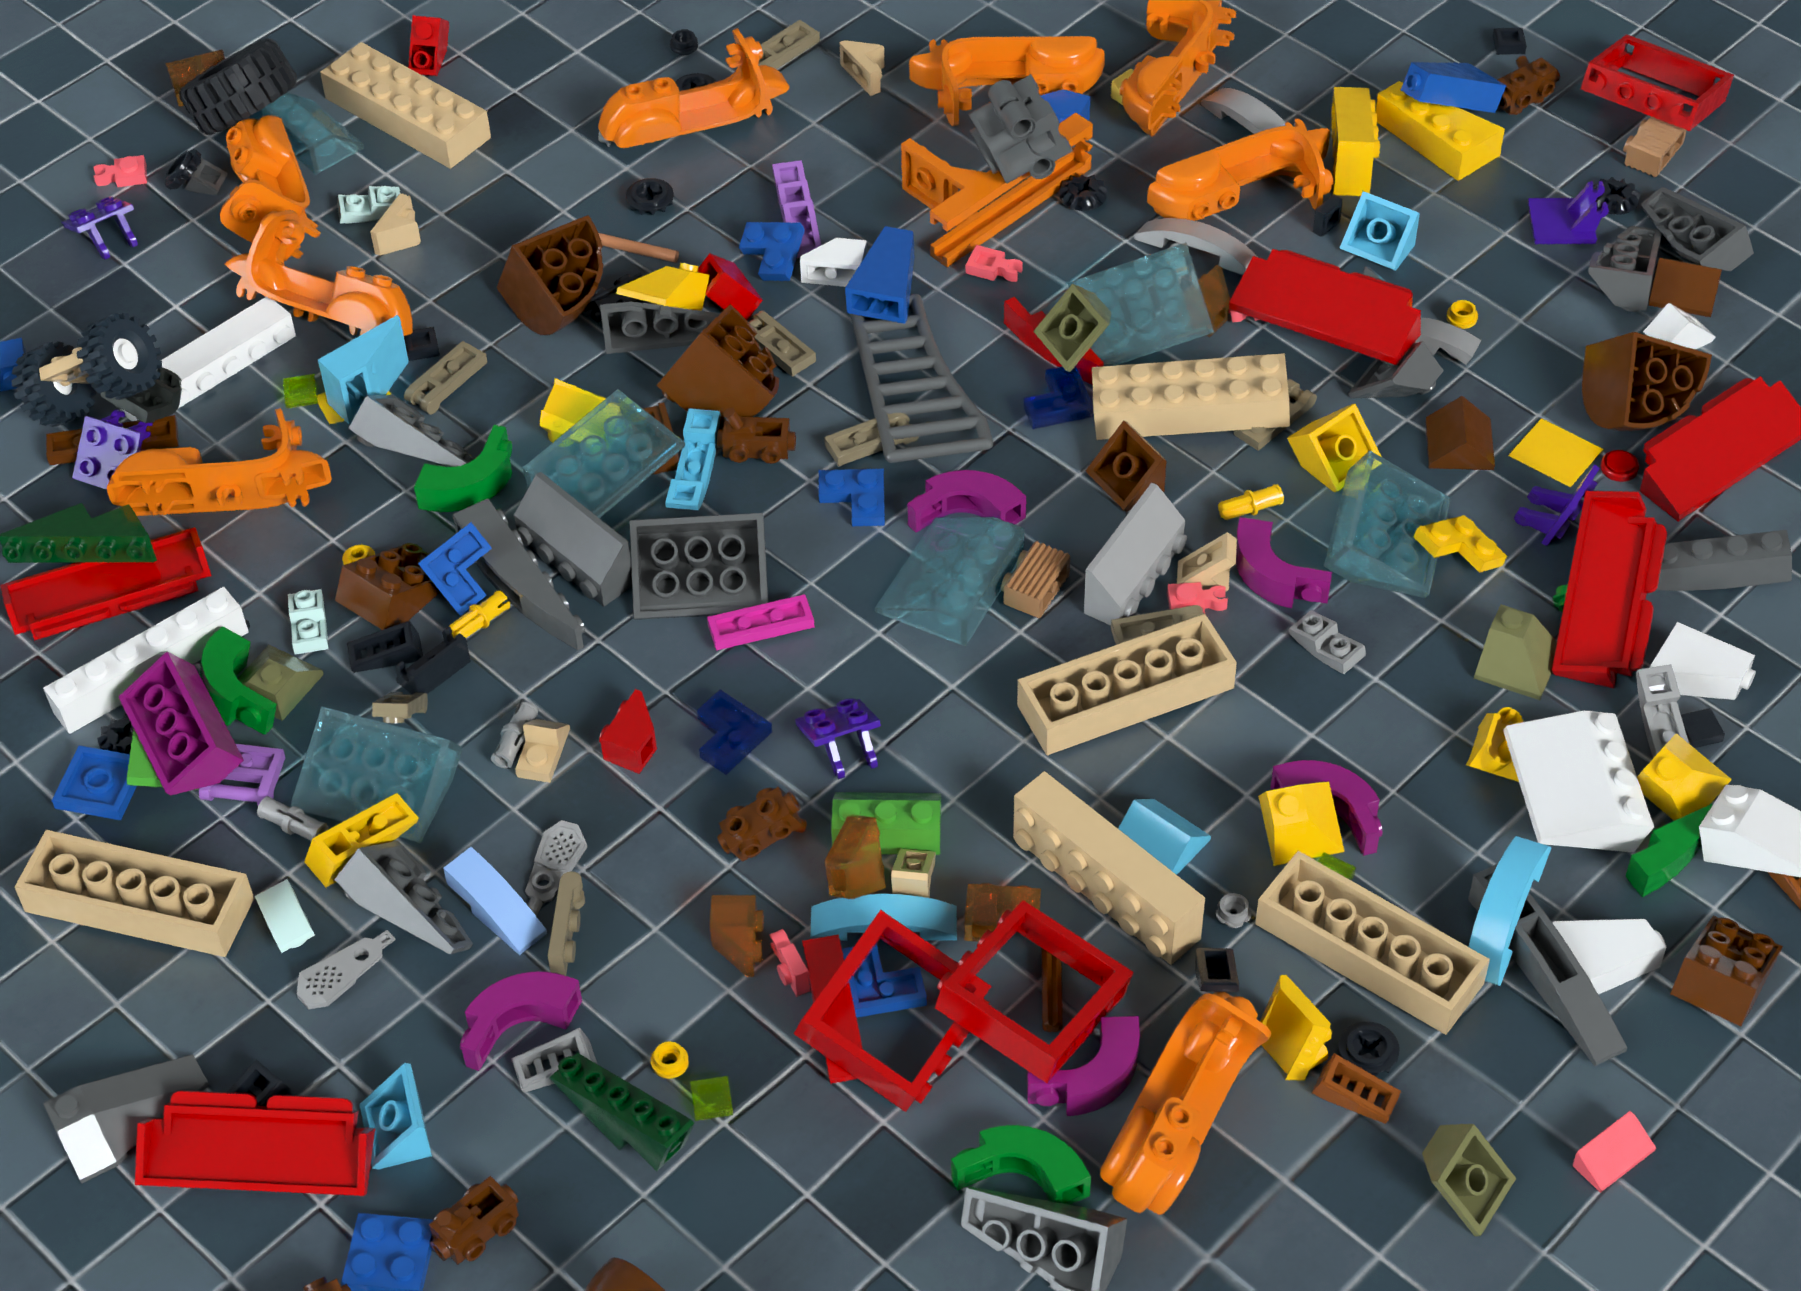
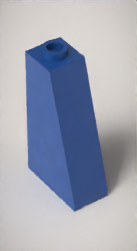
[1401,62,1506,113]
[845,226,915,324]

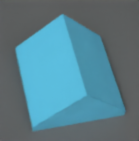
[1340,191,1420,271]
[1118,799,1211,875]
[359,1063,432,1170]

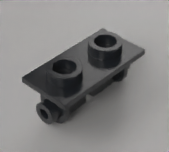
[584,272,644,323]

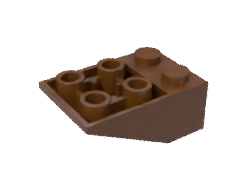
[335,543,440,630]
[1670,915,1783,1026]

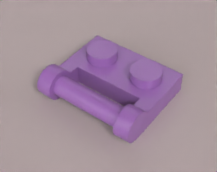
[199,744,286,806]

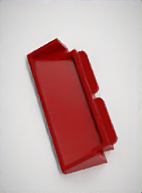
[1229,249,1421,365]
[1640,376,1801,522]
[1552,491,1667,689]
[0,527,212,641]
[135,1090,375,1196]

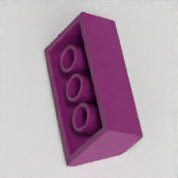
[118,651,244,795]

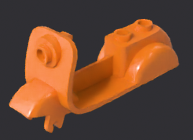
[1120,0,1236,137]
[598,28,789,148]
[909,36,1105,127]
[220,115,321,261]
[1147,118,1333,221]
[224,210,413,336]
[107,408,332,516]
[1100,992,1271,1215]

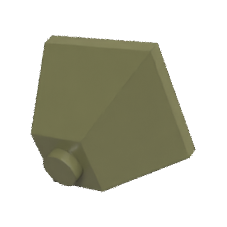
[1033,284,1111,372]
[1474,604,1557,700]
[237,644,324,721]
[1422,1124,1516,1237]

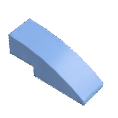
[443,847,547,955]

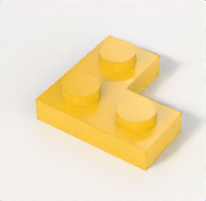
[1413,515,1507,573]

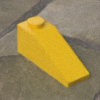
[304,793,419,888]

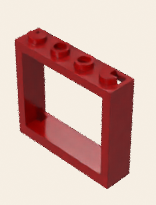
[1581,34,1734,131]
[935,900,1134,1083]
[794,910,992,1112]

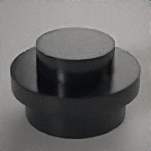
[670,29,698,56]

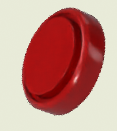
[1601,450,1639,482]

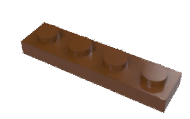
[46,415,179,465]

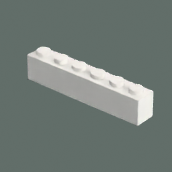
[120,297,296,421]
[43,587,249,734]

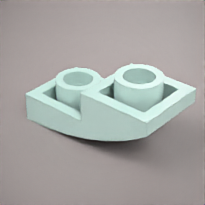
[337,186,400,223]
[288,589,328,654]
[255,879,315,953]

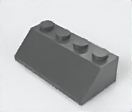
[514,472,632,607]

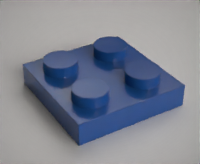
[52,746,137,820]
[341,1213,433,1291]

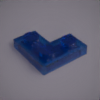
[1024,365,1094,429]
[697,689,772,775]

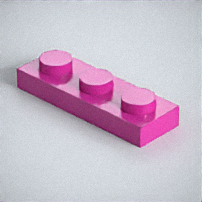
[707,594,814,650]

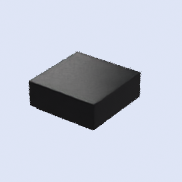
[1493,28,1527,55]
[1313,194,1343,237]
[404,327,440,361]
[1681,708,1725,748]

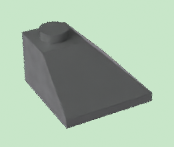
[1348,341,1444,399]

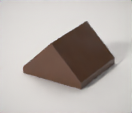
[1648,258,1722,317]
[1425,396,1495,470]
[1085,420,1167,512]

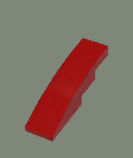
[1004,297,1104,385]
[802,934,863,1084]

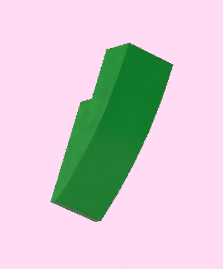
[1625,804,1713,897]

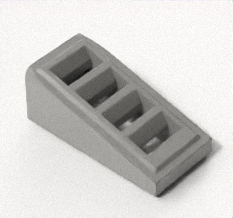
[511,1028,597,1093]

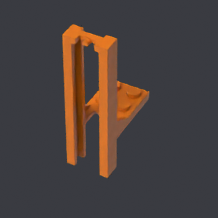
[901,112,1093,268]

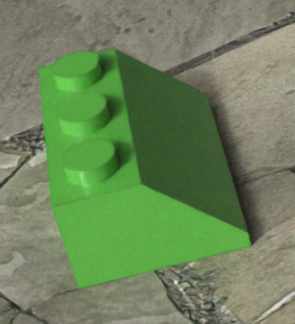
[831,792,941,855]

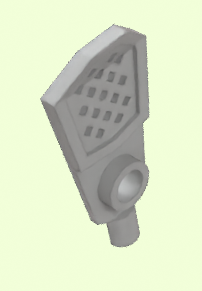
[525,820,587,916]
[297,930,396,1010]

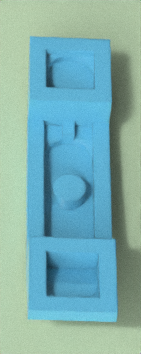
[665,408,721,510]
[1469,836,1551,986]
[810,894,957,941]

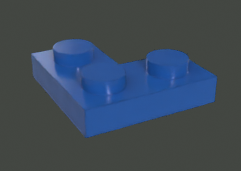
[739,222,805,281]
[819,469,885,527]
[418,522,492,616]
[842,944,927,1018]

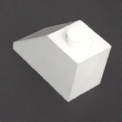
[800,238,867,287]
[1643,303,1716,350]

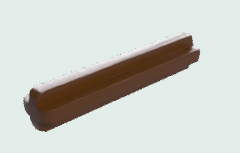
[1042,948,1063,1033]

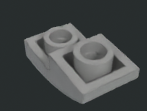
[1415,317,1481,365]
[1289,610,1366,674]

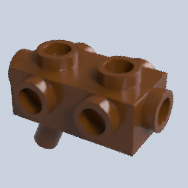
[1497,56,1560,115]
[717,408,796,464]
[717,786,807,861]
[429,1176,519,1265]

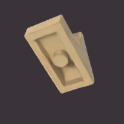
[839,40,885,96]
[370,193,421,255]
[1177,532,1237,592]
[515,719,570,783]
[891,848,936,898]

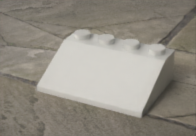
[1503,710,1654,853]

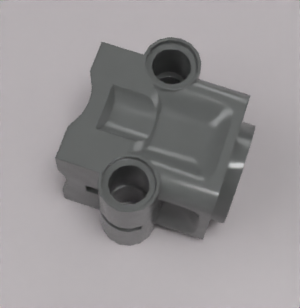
[968,74,1073,184]

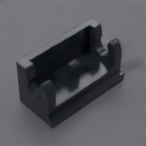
[395,627,471,694]

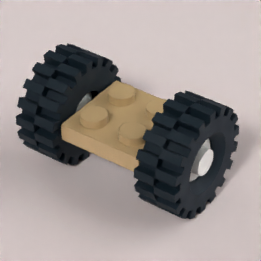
[12,313,162,427]

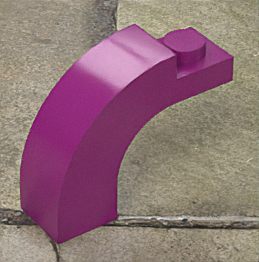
[907,470,1026,533]
[1236,517,1332,608]
[1271,760,1383,856]
[460,972,582,1071]
[1027,1016,1140,1116]

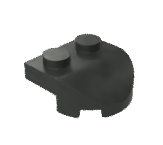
[101,367,182,423]

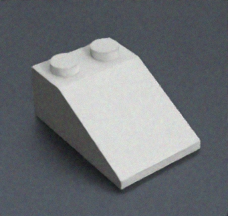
[1699,784,1801,877]

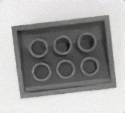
[629,513,768,620]

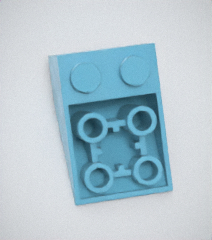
[318,315,409,425]

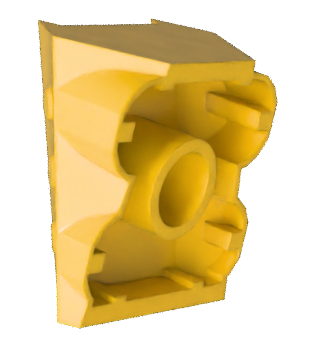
[540,378,621,450]
[1465,707,1523,782]
[1260,975,1332,1081]

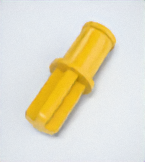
[1218,484,1284,520]
[449,590,511,639]

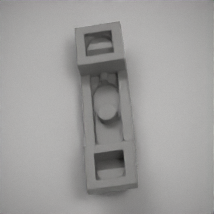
[1201,88,1286,134]
[1134,218,1259,275]
[1636,664,1689,758]

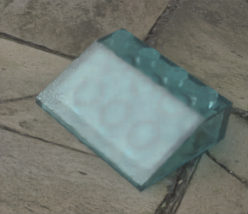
[1068,242,1214,366]
[523,389,685,518]
[1324,451,1451,598]
[875,517,1025,646]
[290,706,463,843]

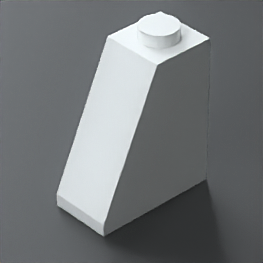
[1649,622,1756,700]
[1553,919,1666,995]

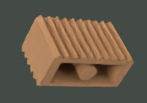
[1623,117,1687,177]
[1001,541,1070,619]

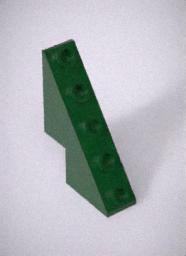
[0,503,157,563]
[550,1053,695,1172]

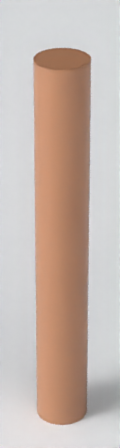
[599,233,679,263]

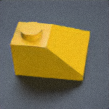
[616,262,709,311]
[1287,404,1384,492]
[1637,733,1732,821]
[1258,782,1345,866]

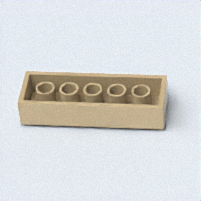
[320,42,491,169]
[1092,353,1290,440]
[1017,614,1237,755]
[1013,771,1205,965]
[15,830,254,957]
[1255,851,1490,1035]

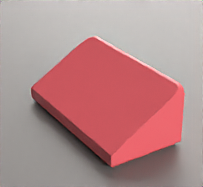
[1572,1111,1656,1193]

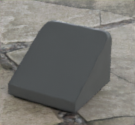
[185,159,228,195]

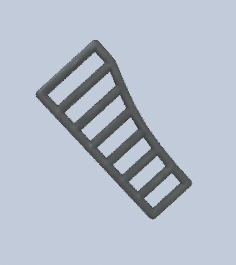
[850,294,993,463]

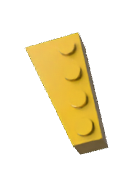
[1375,81,1505,181]
[1331,87,1380,196]

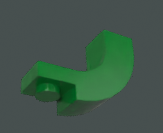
[414,425,512,512]
[199,626,277,735]
[951,1125,1091,1205]

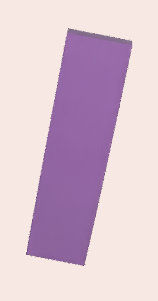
[772,160,821,258]

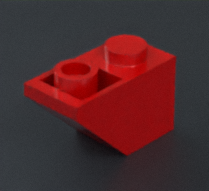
[408,15,449,76]
[697,253,763,320]
[599,689,657,774]

